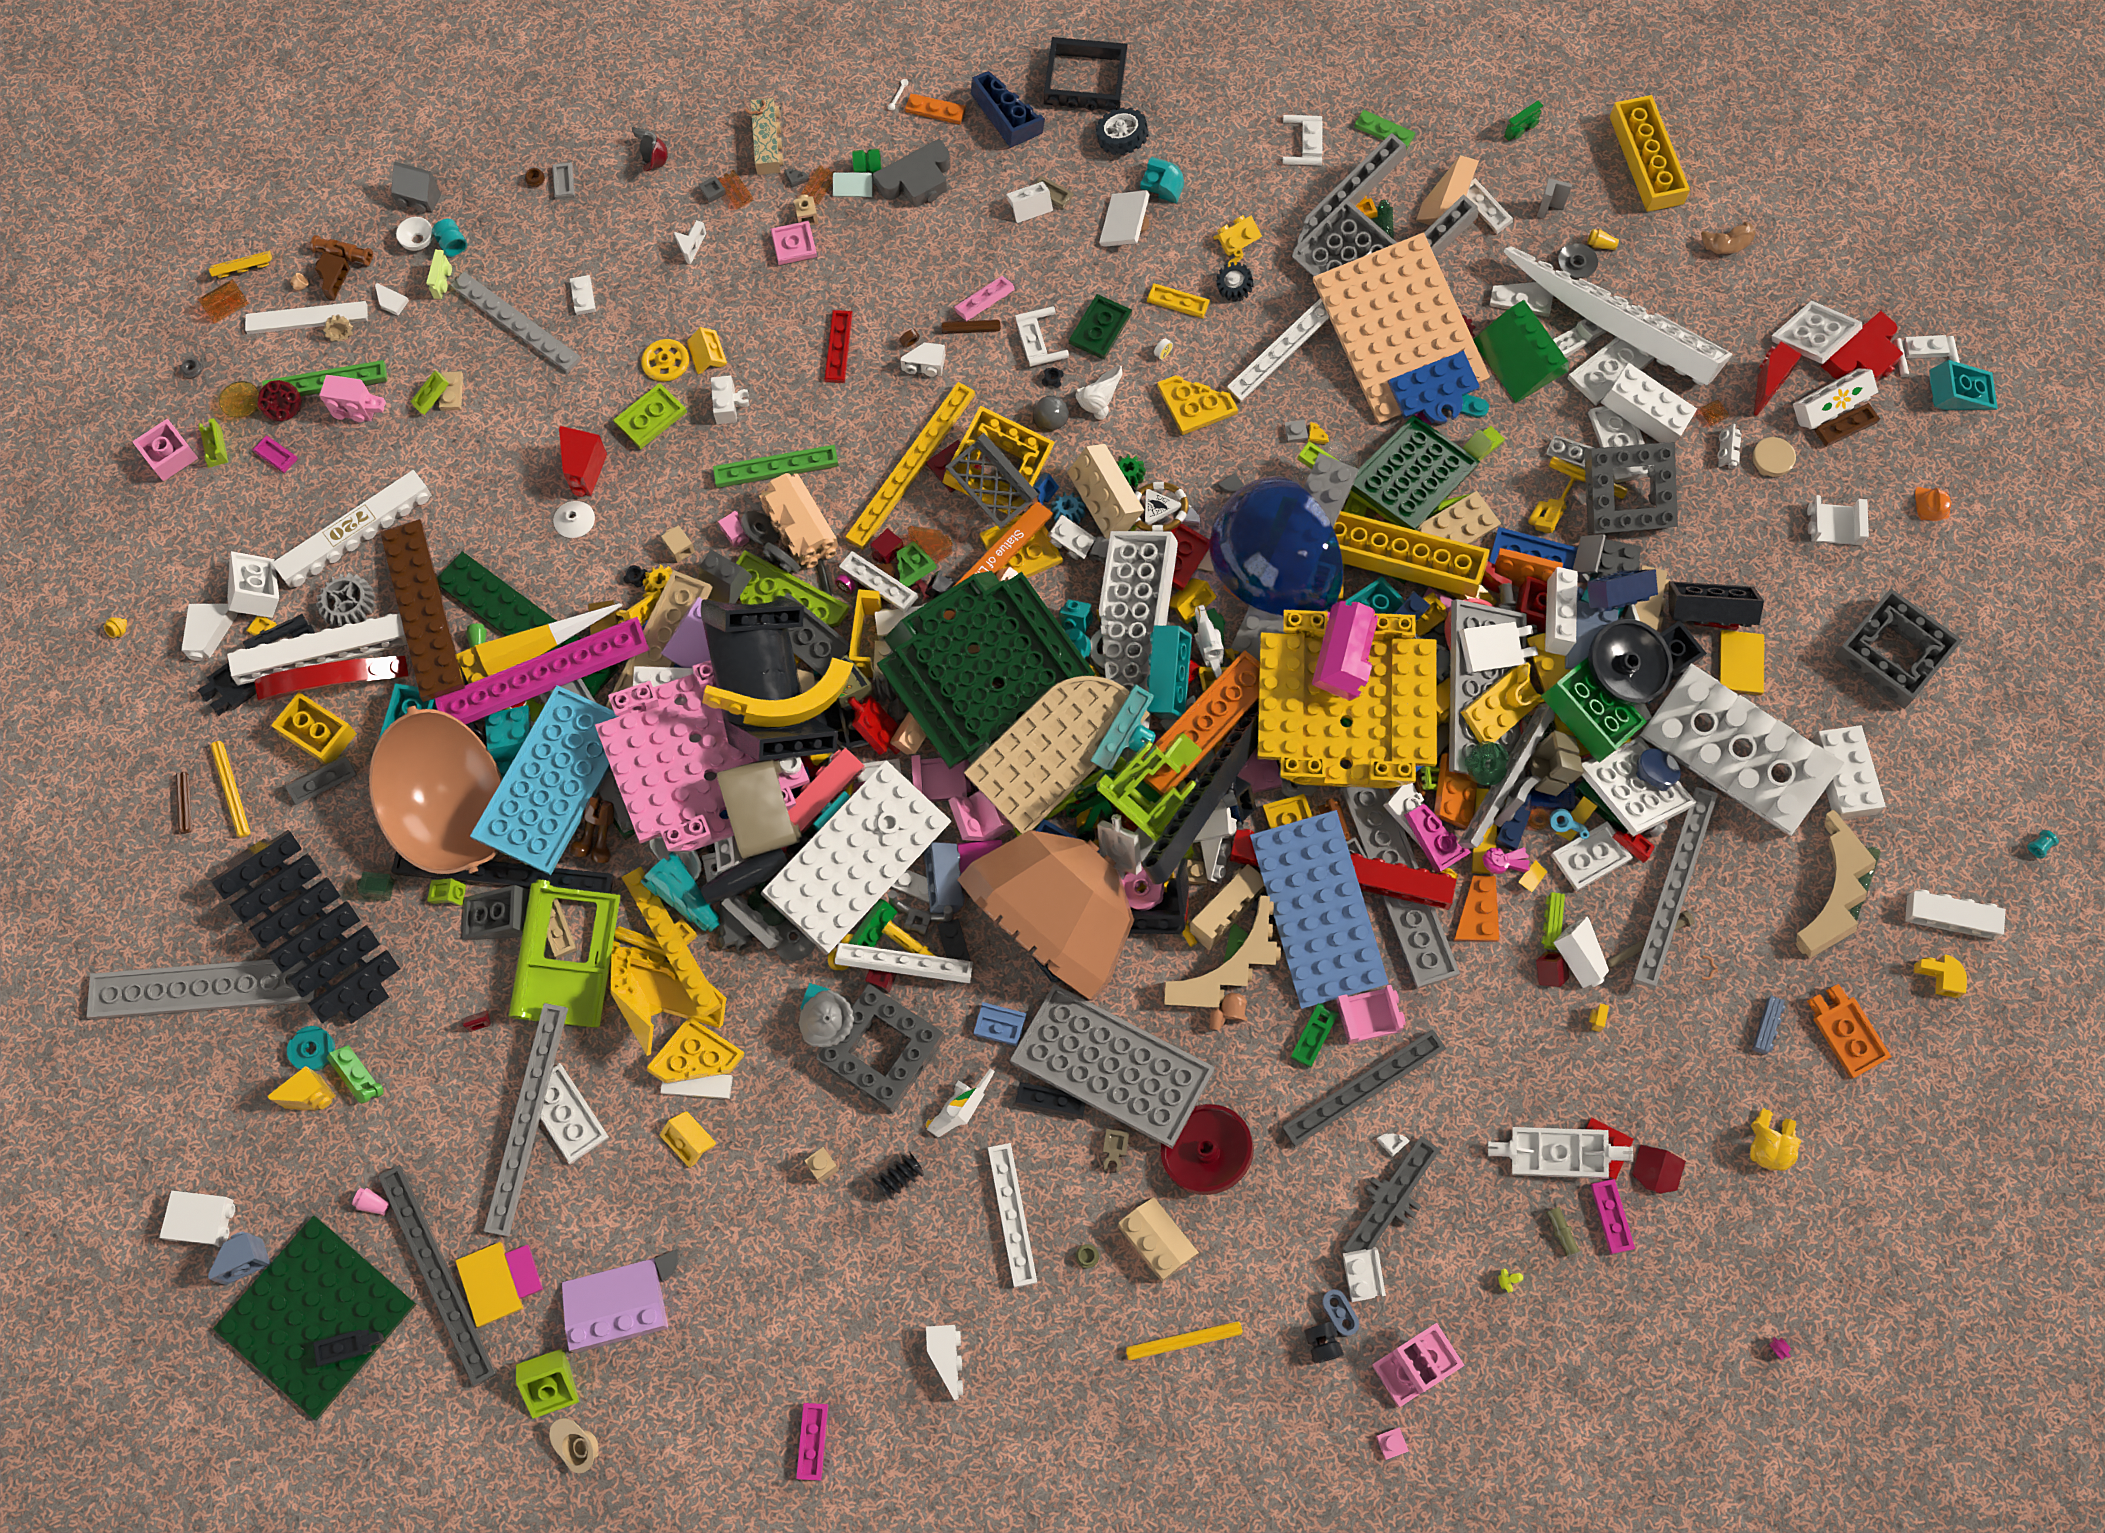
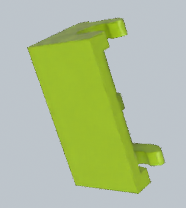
[198,418,228,468]

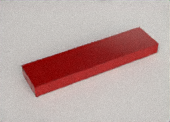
[824,310,853,383]

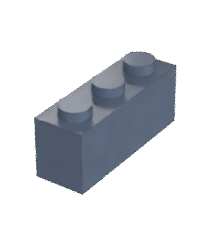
[924,842,965,914]

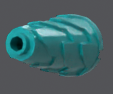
[641,851,720,933]

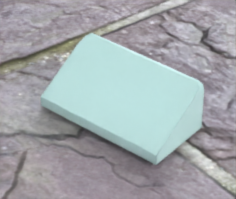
[833,172,873,197]

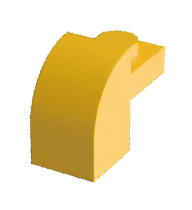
[1914,954,1967,998]

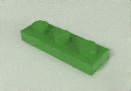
[1354,109,1415,150]

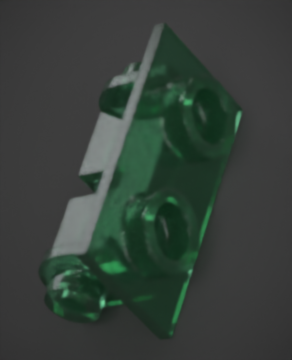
[1373,199,1394,239]

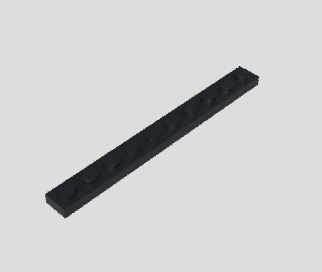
[391,851,614,894]

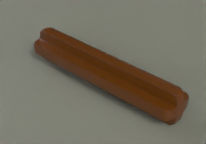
[941,319,1001,334]
[175,772,192,834]

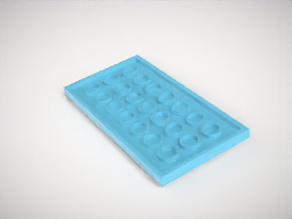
[470,685,619,875]

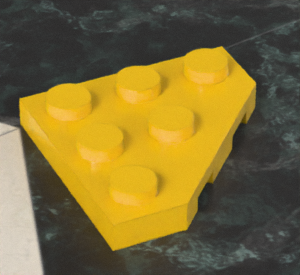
[1157,375,1238,435]
[647,1016,744,1083]

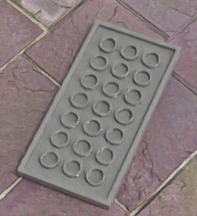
[1449,599,1526,782]
[1010,984,1215,1149]

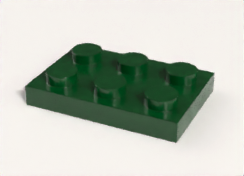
[1069,294,1132,360]

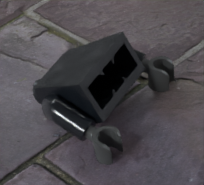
[1222,776,1256,840]

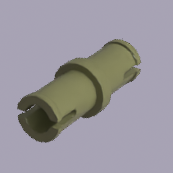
[1546,1206,1580,1257]

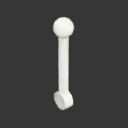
[888,79,908,111]

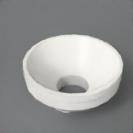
[396,217,433,251]

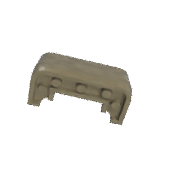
[717,759,801,859]

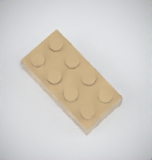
[1067,444,1144,539]

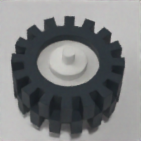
[1216,262,1254,302]

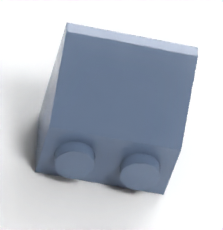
[208,1232,271,1285]

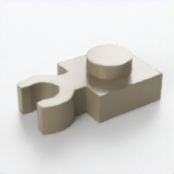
[1103,1129,1129,1172]

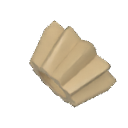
[323,314,353,342]

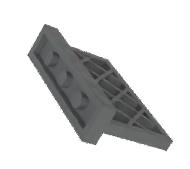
[946,433,1039,530]

